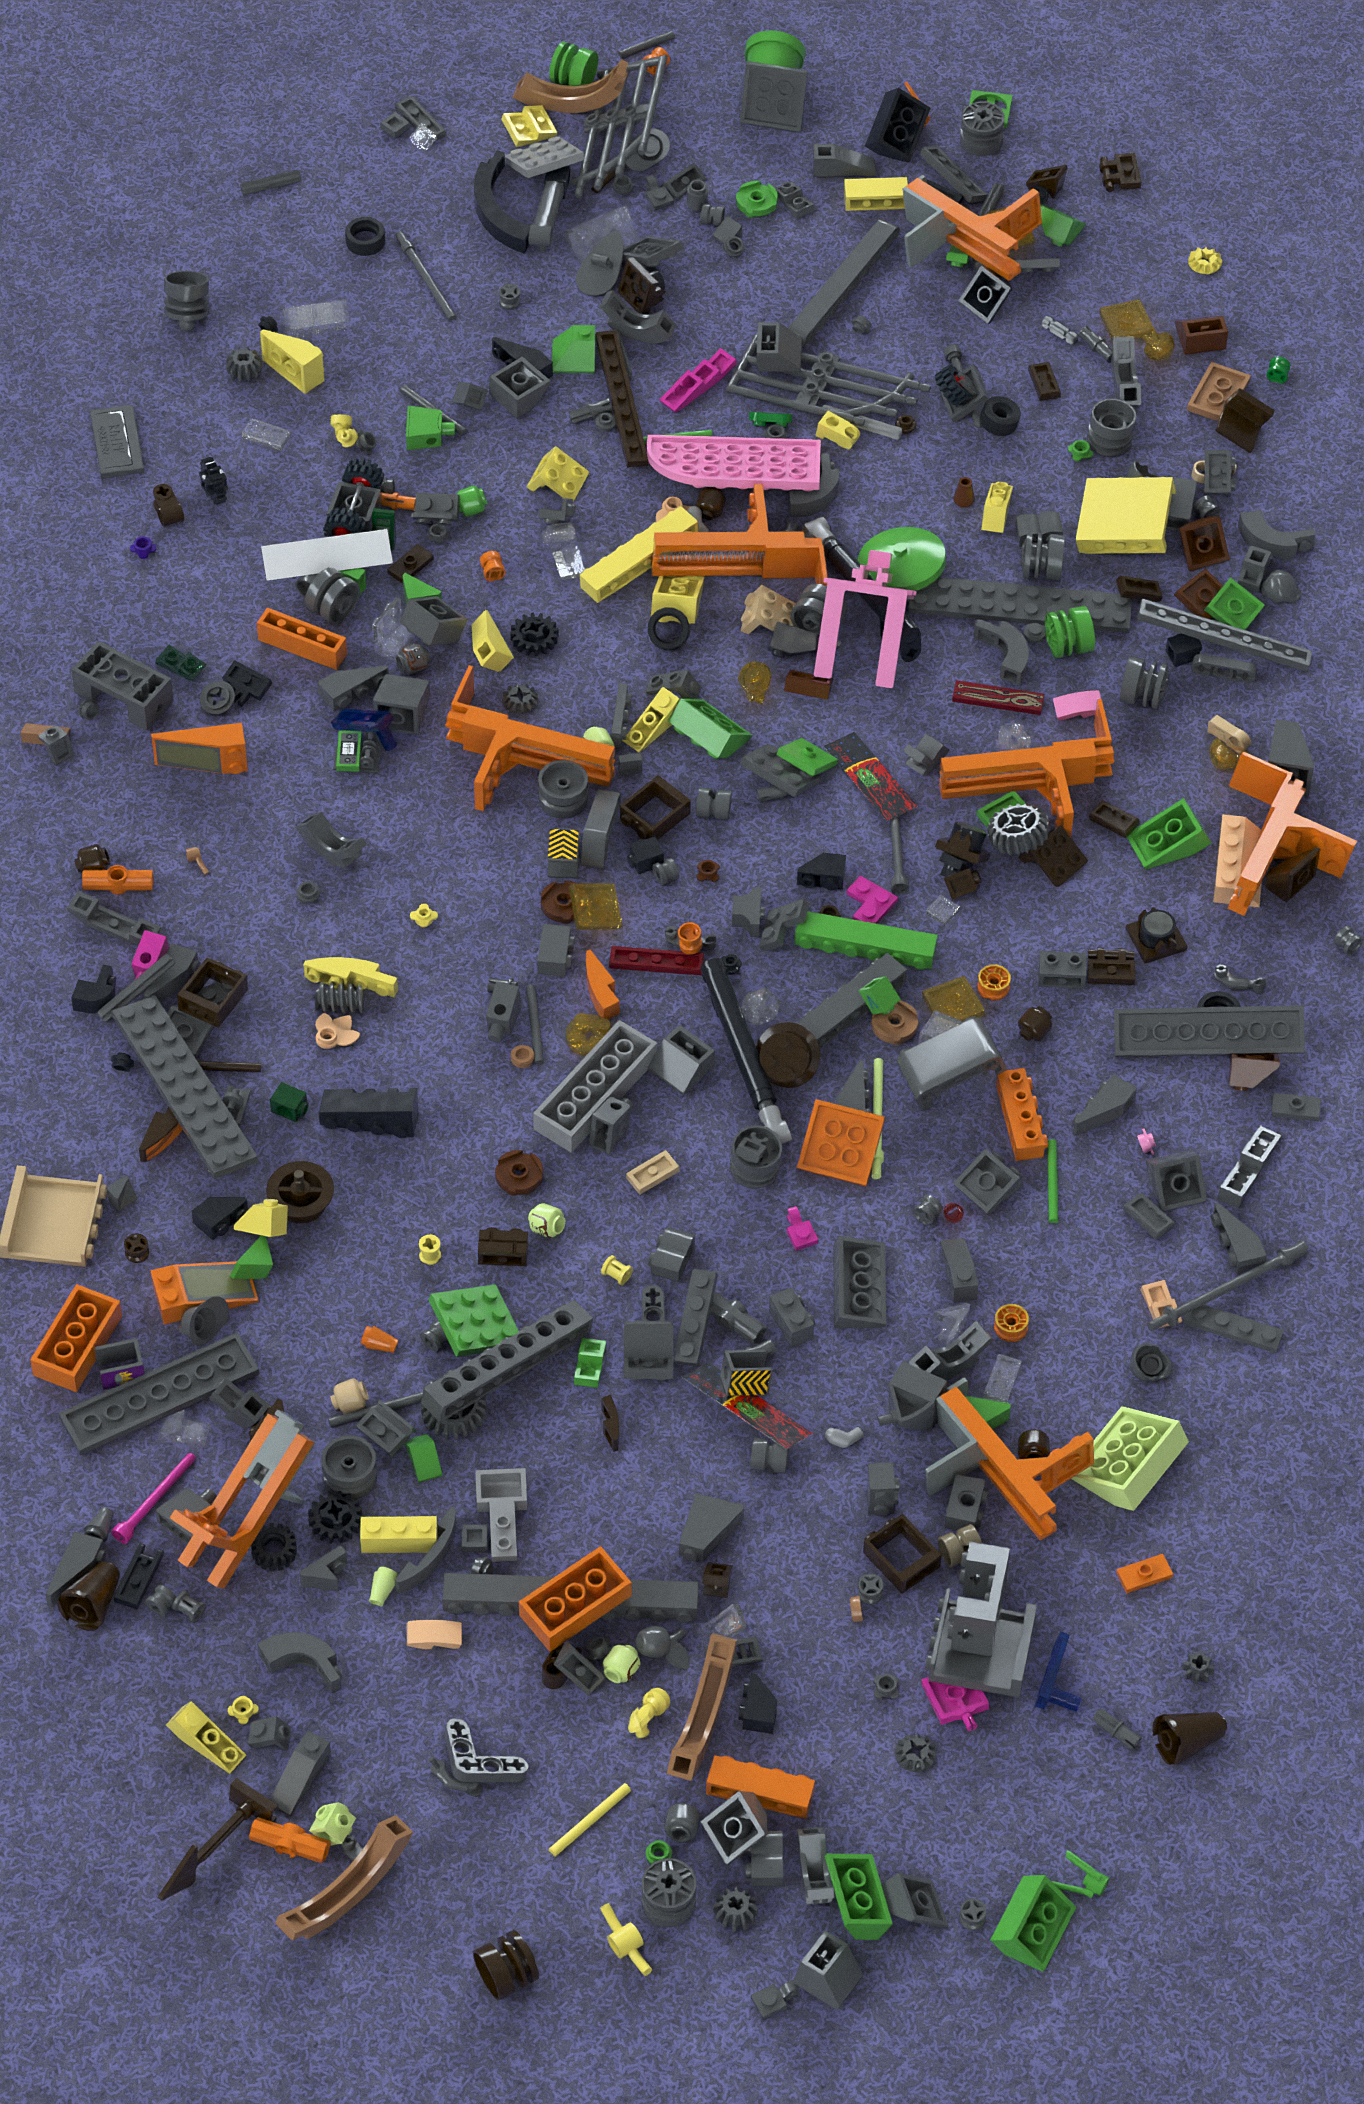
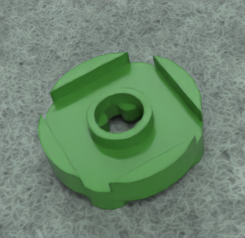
[736,181,778,218]

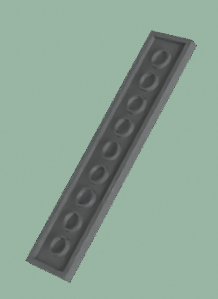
[908,577,1132,633]
[112,995,258,1179]

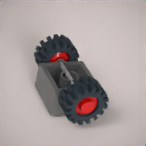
[323,458,384,537]

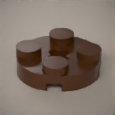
[541,880,587,924]
[495,1150,543,1196]

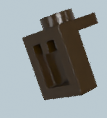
[943,866,982,900]

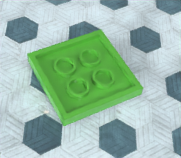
[428,1284,519,1357]

